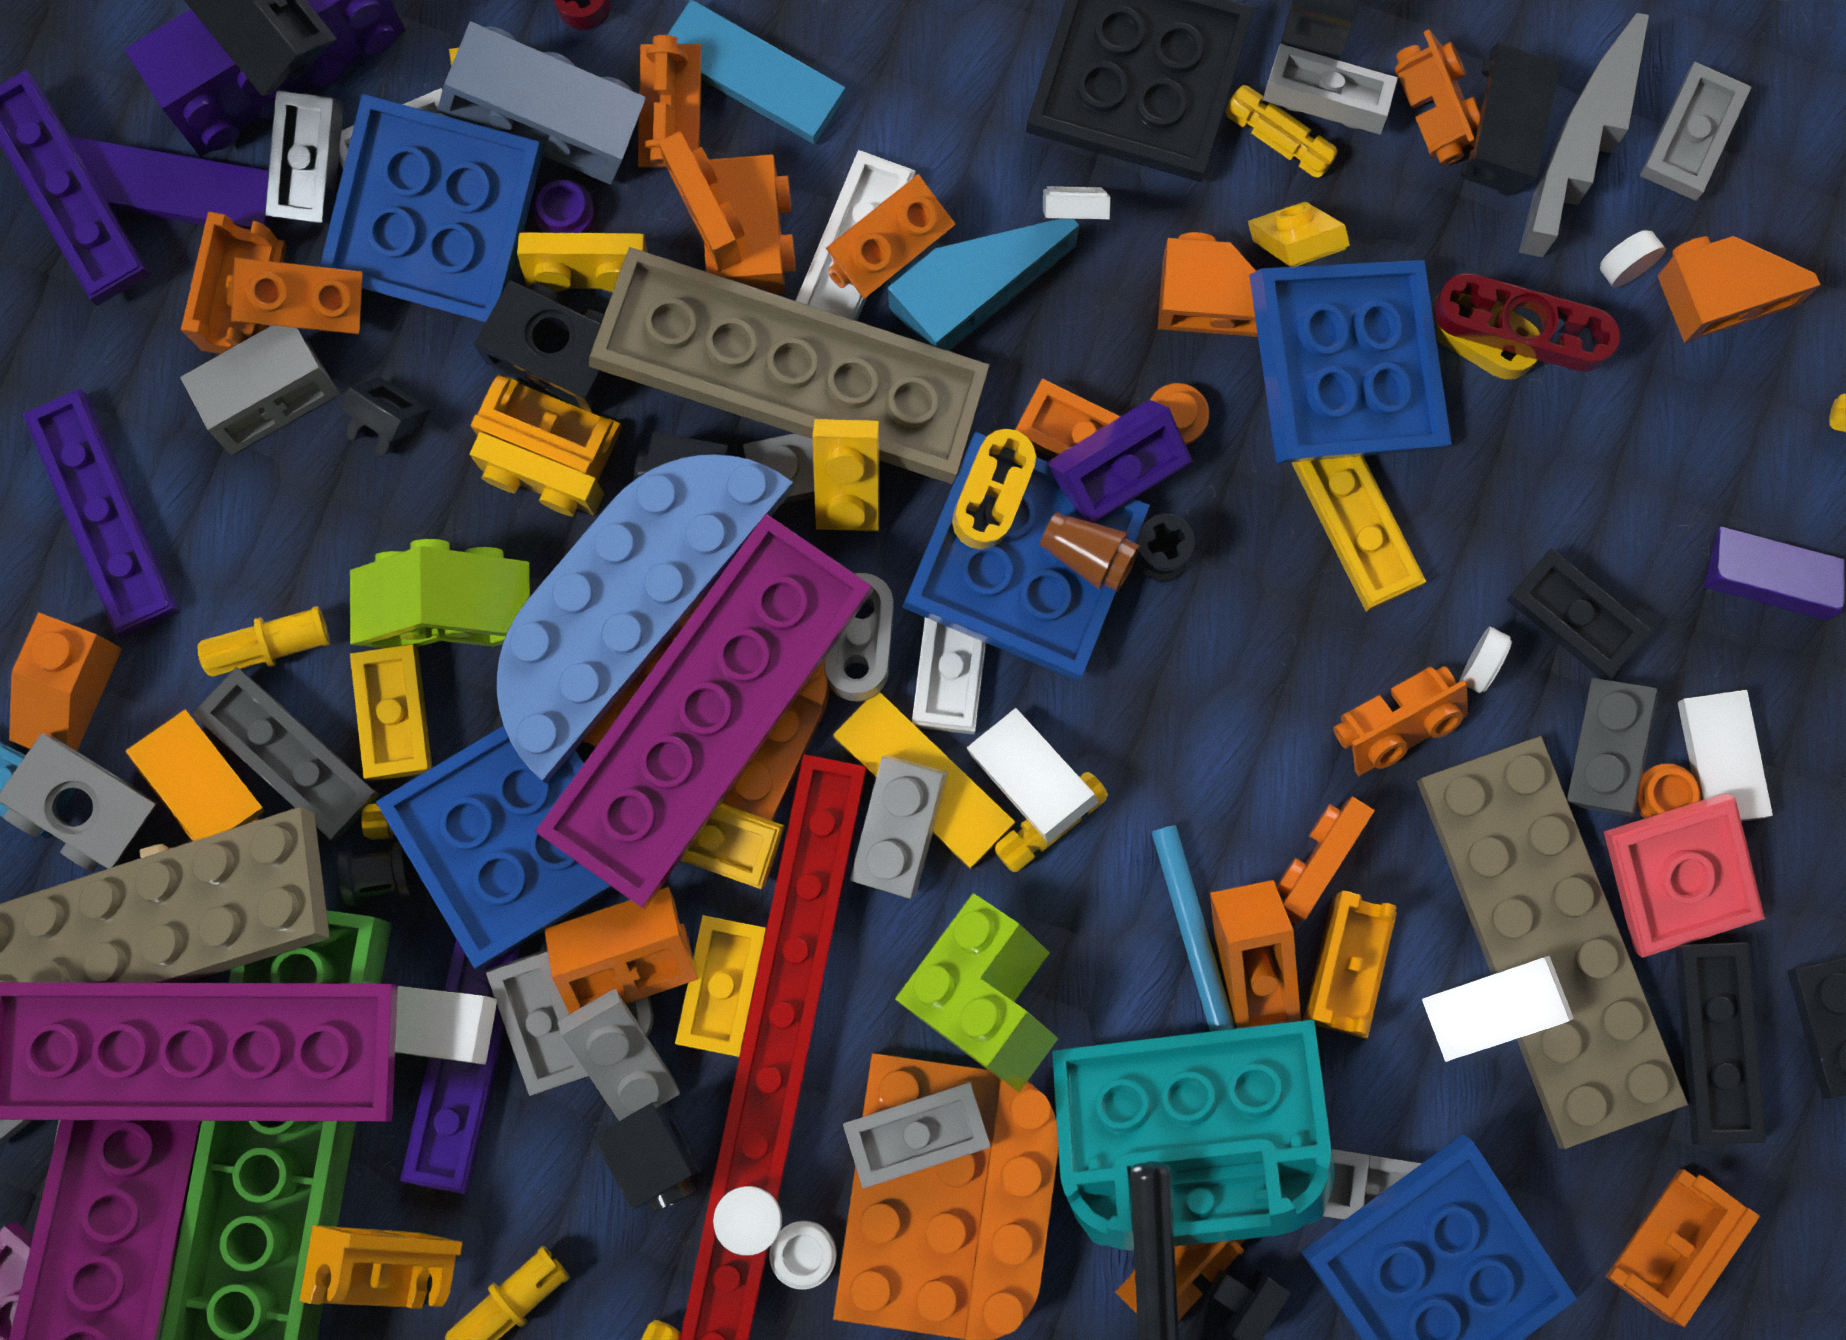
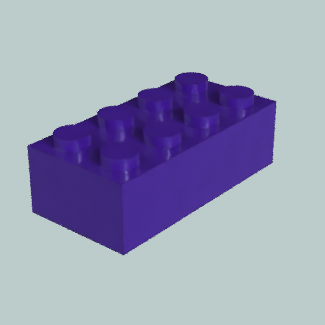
[124,0,406,157]

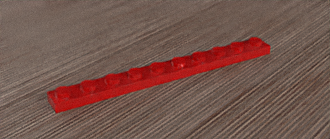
[680,754,867,1340]

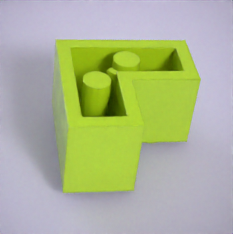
[350,539,530,648]
[895,893,1058,1092]

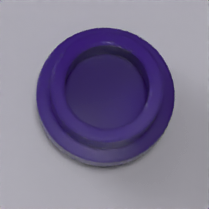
[532,180,595,233]

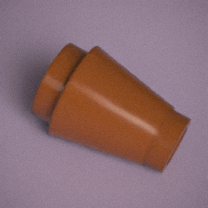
[1040,512,1140,592]

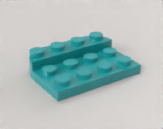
[1052,1020,1335,1250]

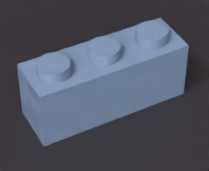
[437,21,646,185]

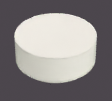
[1600,230,1666,288]
[1459,626,1512,693]
[713,1186,782,1255]
[770,1221,837,1289]

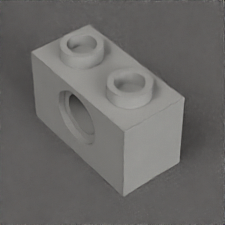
[0,733,159,872]

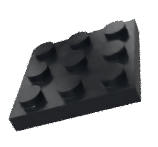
[1026,0,1255,183]

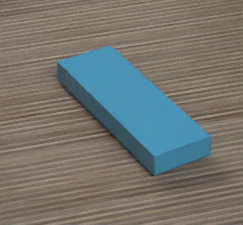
[667,0,846,145]

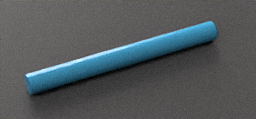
[1151,825,1236,1032]

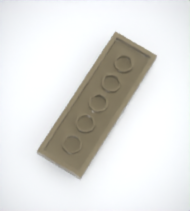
[589,247,989,484]
[1416,736,1688,1149]
[0,807,330,983]

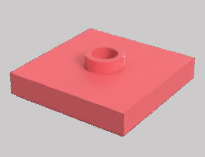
[1604,793,1765,958]

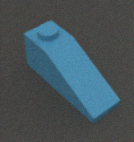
[887,218,1079,351]

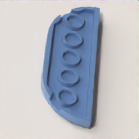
[497,455,794,784]

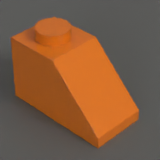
[1158,232,1258,337]
[1657,236,1821,343]
[9,612,122,751]
[1210,880,1301,1029]

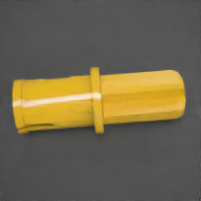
[197,606,330,677]
[445,1245,570,1340]

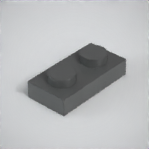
[1567,678,1659,818]

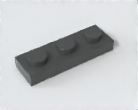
[192,667,380,842]

